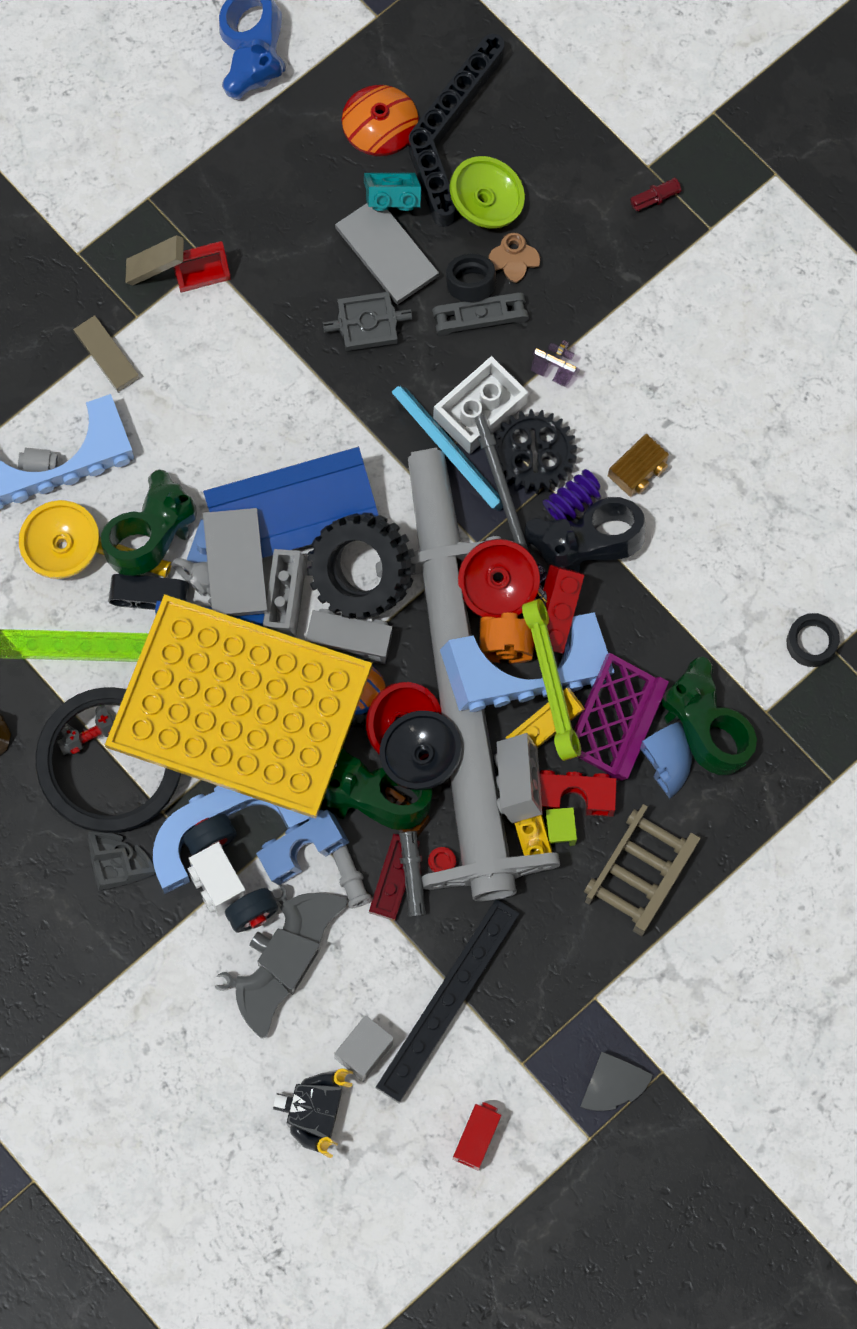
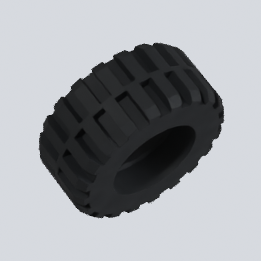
[307,513,416,620]

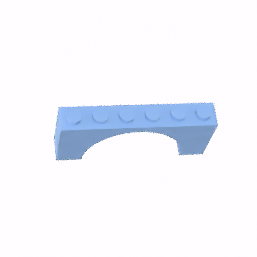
[0,394,134,509]
[440,612,615,712]

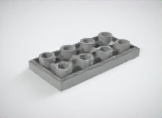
[335,203,439,305]
[203,508,267,617]

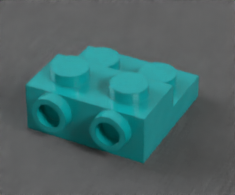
[364,173,421,211]

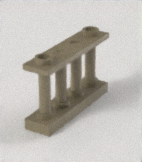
[584,804,700,936]

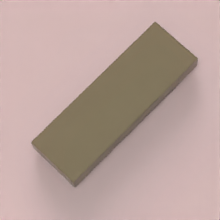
[126,235,184,286]
[73,315,139,392]

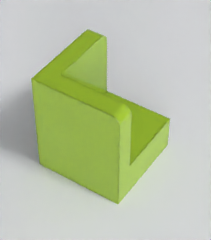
[544,808,577,846]

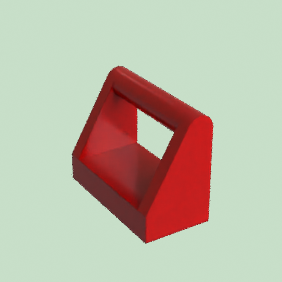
[173,241,231,293]

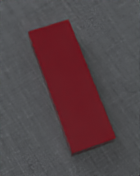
[369,834,420,921]

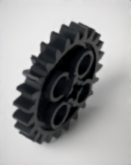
[495,409,577,494]

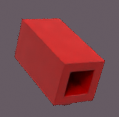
[452,1102,502,1171]

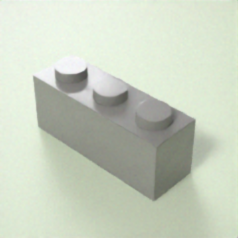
[263,549,307,638]
[306,609,392,664]
[494,733,542,823]

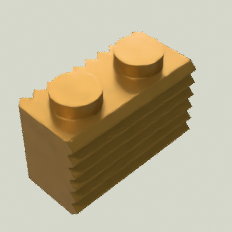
[608,434,669,497]

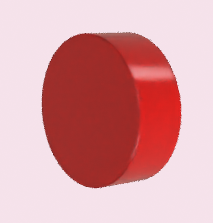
[428,847,456,872]

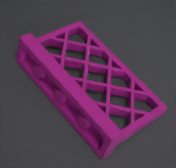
[574,653,669,781]

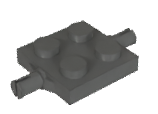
[323,292,412,351]

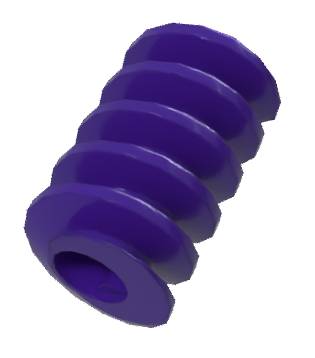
[543,469,601,520]

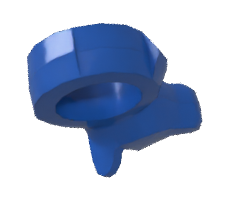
[219,0,286,100]

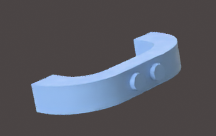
[153,786,309,894]

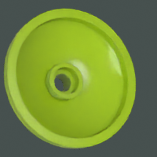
[450,156,525,228]

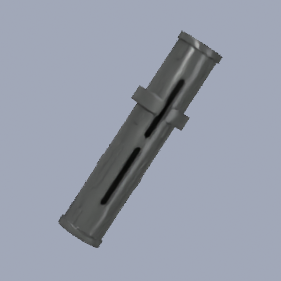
[399,831,426,916]

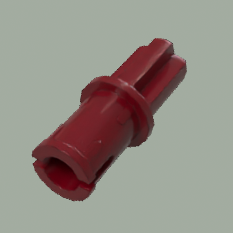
[630,177,681,211]

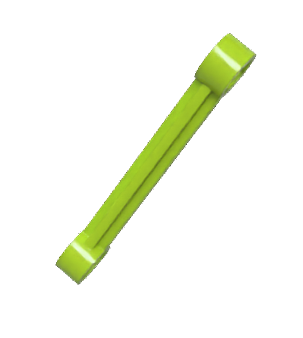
[522,599,581,761]

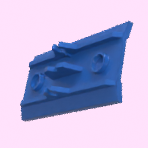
[203,446,379,558]

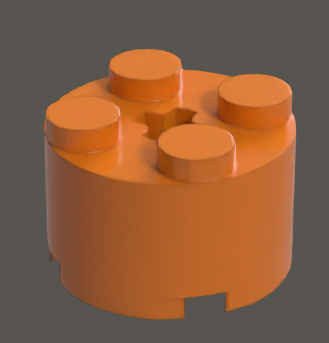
[479,613,534,664]

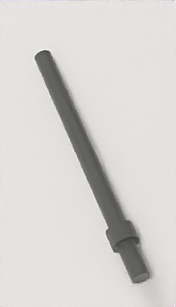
[474,414,529,551]

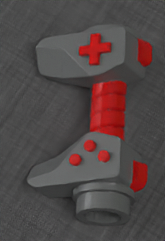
[57,705,114,755]

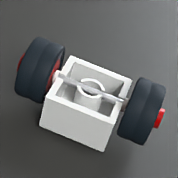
[183,814,278,933]

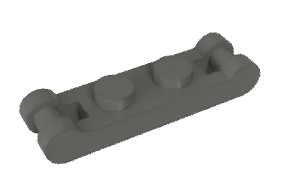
[432,293,529,336]

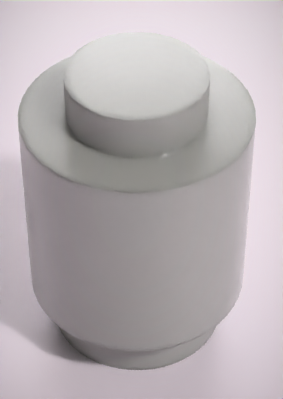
[18,447,58,472]

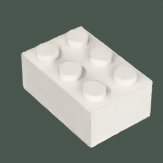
[433,356,528,454]

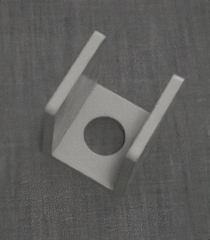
[334,1016,393,1082]

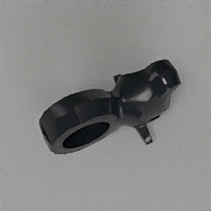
[525,497,645,573]

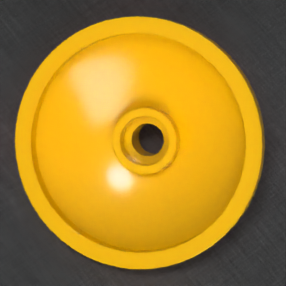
[19,500,100,579]

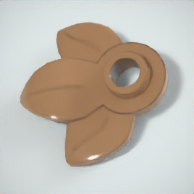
[489,233,540,283]

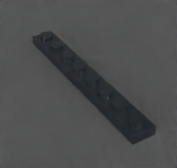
[375,899,520,1104]

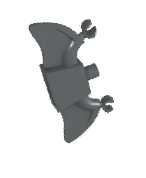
[215,885,347,1039]

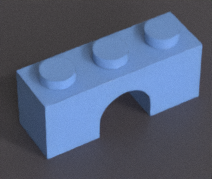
[256,810,349,885]

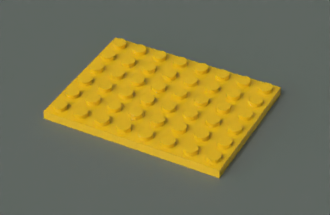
[105,594,372,819]

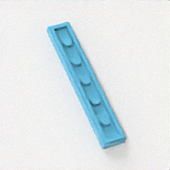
[392,386,503,511]

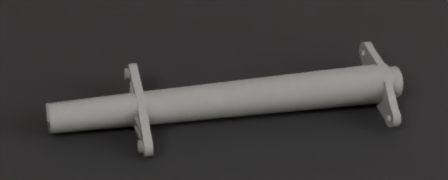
[375,447,560,901]

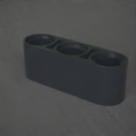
[108,574,189,610]

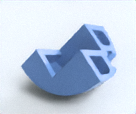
[640,722,692,799]

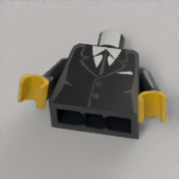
[273,1068,353,1158]

